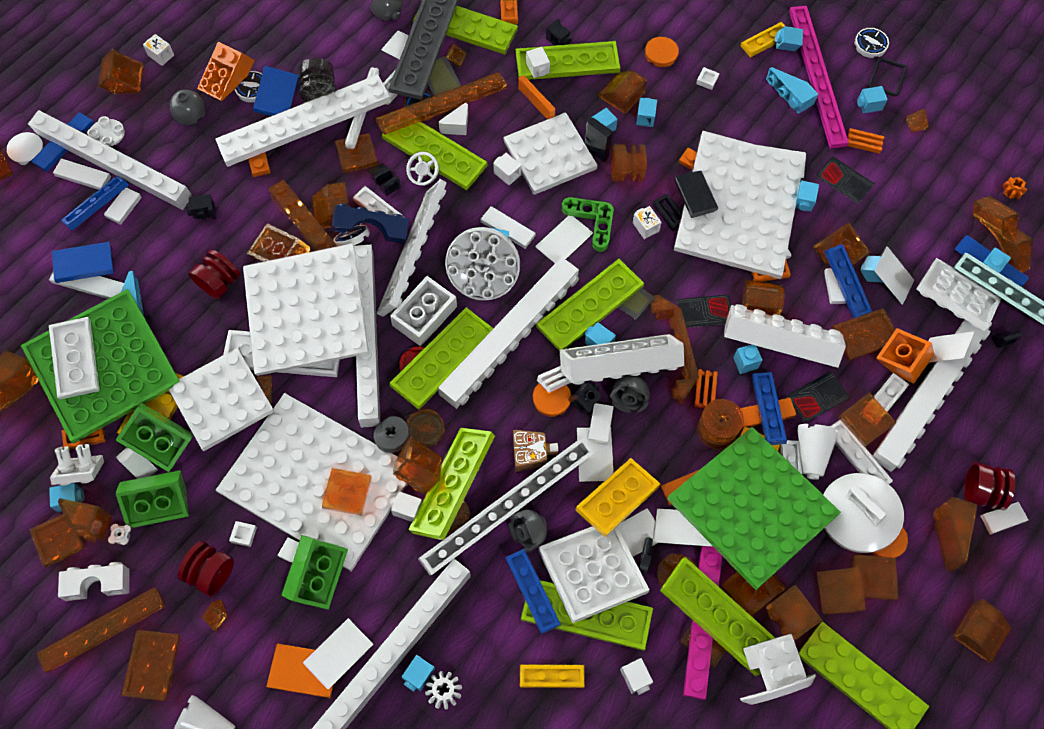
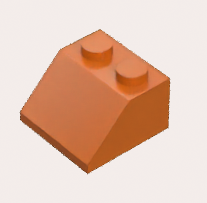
[876,328,934,384]

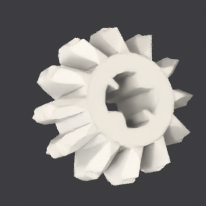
[425,671,462,710]

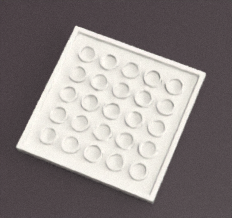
[243,244,369,376]

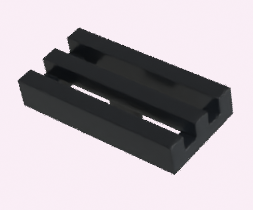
[652,194,682,231]

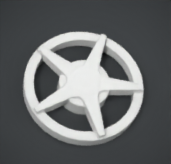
[406,152,439,186]

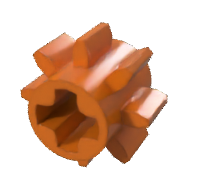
[1002,177,1027,199]

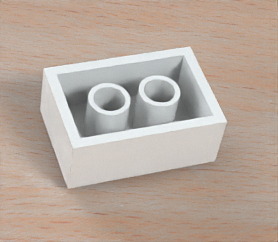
[390,276,457,346]

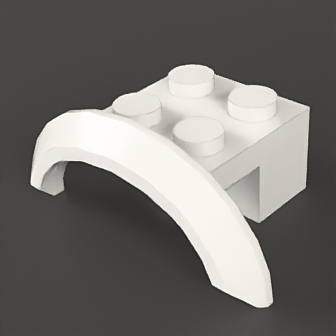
[740,634,816,705]

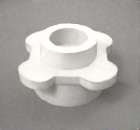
[108,524,131,545]

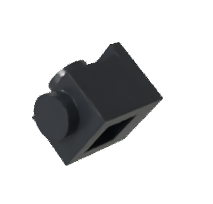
[546,19,572,46]
[187,194,217,219]
[568,382,602,413]

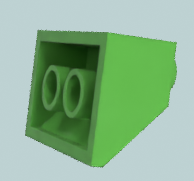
[116,403,194,472]
[116,470,189,528]
[281,535,348,610]

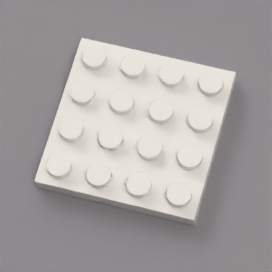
[503,112,597,195]
[917,258,1001,331]
[169,348,274,452]
[538,526,649,623]

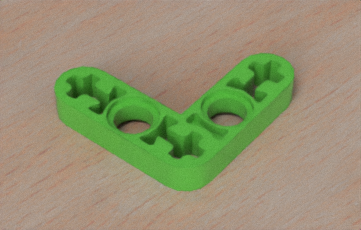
[562,197,614,252]

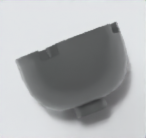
[369,0,403,21]
[169,89,206,125]
[610,375,650,413]
[508,510,547,552]

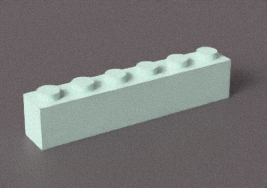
[954,252,1044,325]

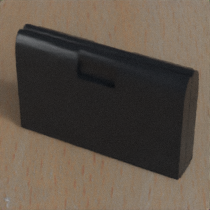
[584,117,613,162]
[674,170,719,218]

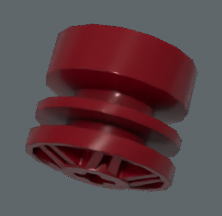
[188,250,241,299]
[964,463,1015,511]
[177,541,234,597]

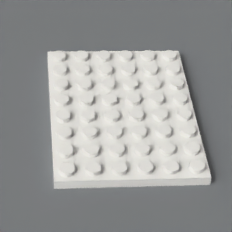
[674,131,804,279]
[216,393,417,572]

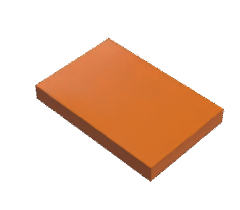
[266,644,334,698]

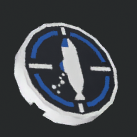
[854,28,889,58]
[234,71,262,102]
[333,225,370,247]

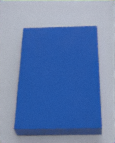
[253,66,299,116]
[52,242,114,283]

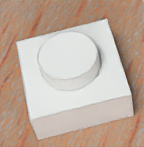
[696,68,719,90]
[229,521,257,547]

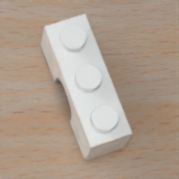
[58,562,129,601]

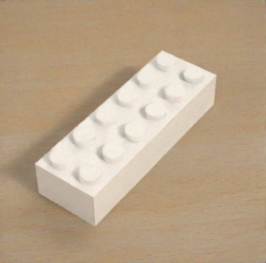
[724,304,846,367]
[560,334,684,384]

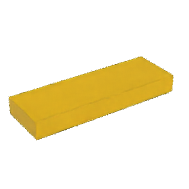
[741,22,785,58]
[520,665,584,688]

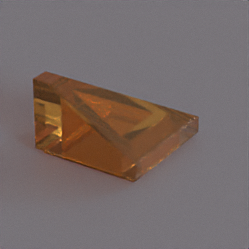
[446,43,467,67]
[905,108,928,132]
[201,599,228,632]

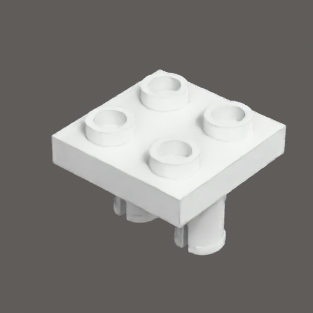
[50,444,104,486]

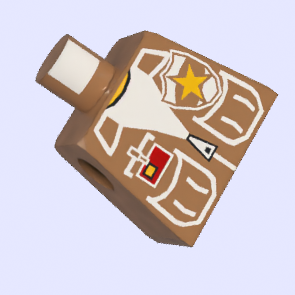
[513,430,558,472]

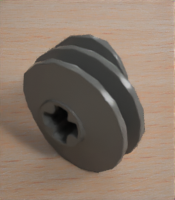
[374,416,410,453]

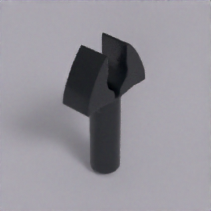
[637,537,653,575]

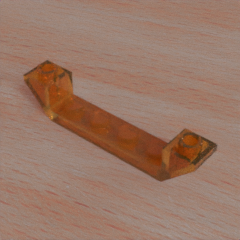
[651,295,699,405]

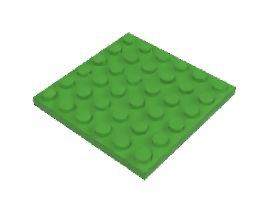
[21,289,180,444]
[667,427,841,590]

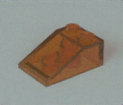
[247,223,313,262]
[0,350,38,411]
[933,497,977,572]

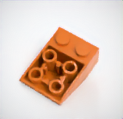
[197,42,255,101]

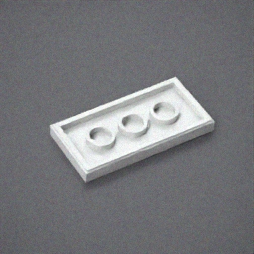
[49,317,100,400]

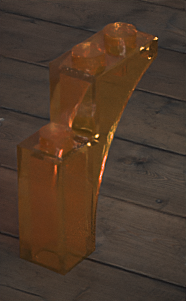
[973,196,1033,272]

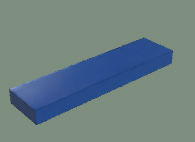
[31,112,95,172]
[61,176,129,231]
[955,235,1029,287]
[824,244,872,320]
[752,372,787,445]
[505,549,561,635]

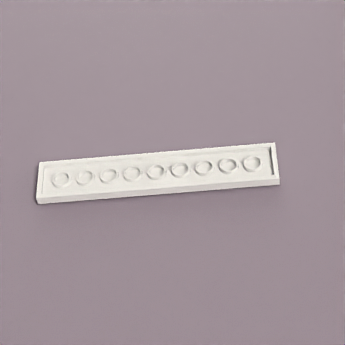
[216,75,391,167]

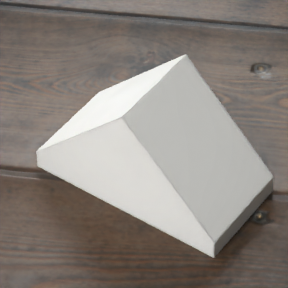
[439,103,468,135]
[116,447,158,479]

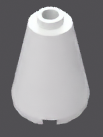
[798,424,839,480]
[174,695,236,729]

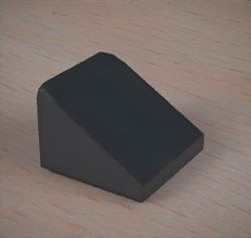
[368,163,392,185]
[379,176,401,196]
[991,331,1022,348]

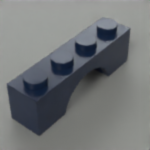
[330,203,409,244]

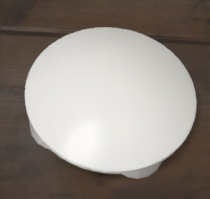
[87,116,125,147]
[7,132,43,165]

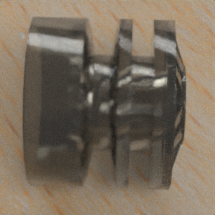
[298,58,336,102]

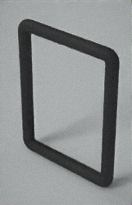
[868,57,908,96]

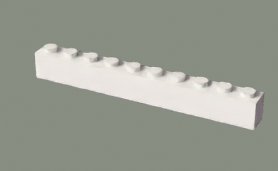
[28,110,192,210]
[355,245,380,428]
[438,257,579,409]
[872,319,992,472]
[418,437,595,575]
[312,559,471,729]

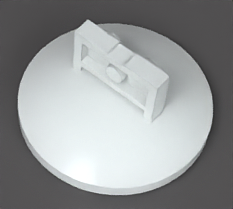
[445,227,520,300]
[823,473,904,553]

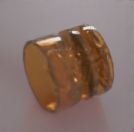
[611,144,647,182]
[697,399,744,449]

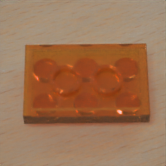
[831,309,895,361]
[121,630,181,701]

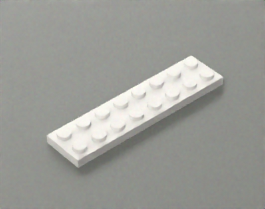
[376,179,447,317]

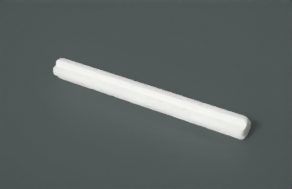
[345,67,379,149]

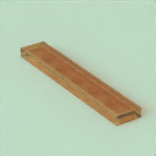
[36,587,165,673]

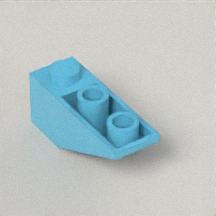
[766,67,818,114]

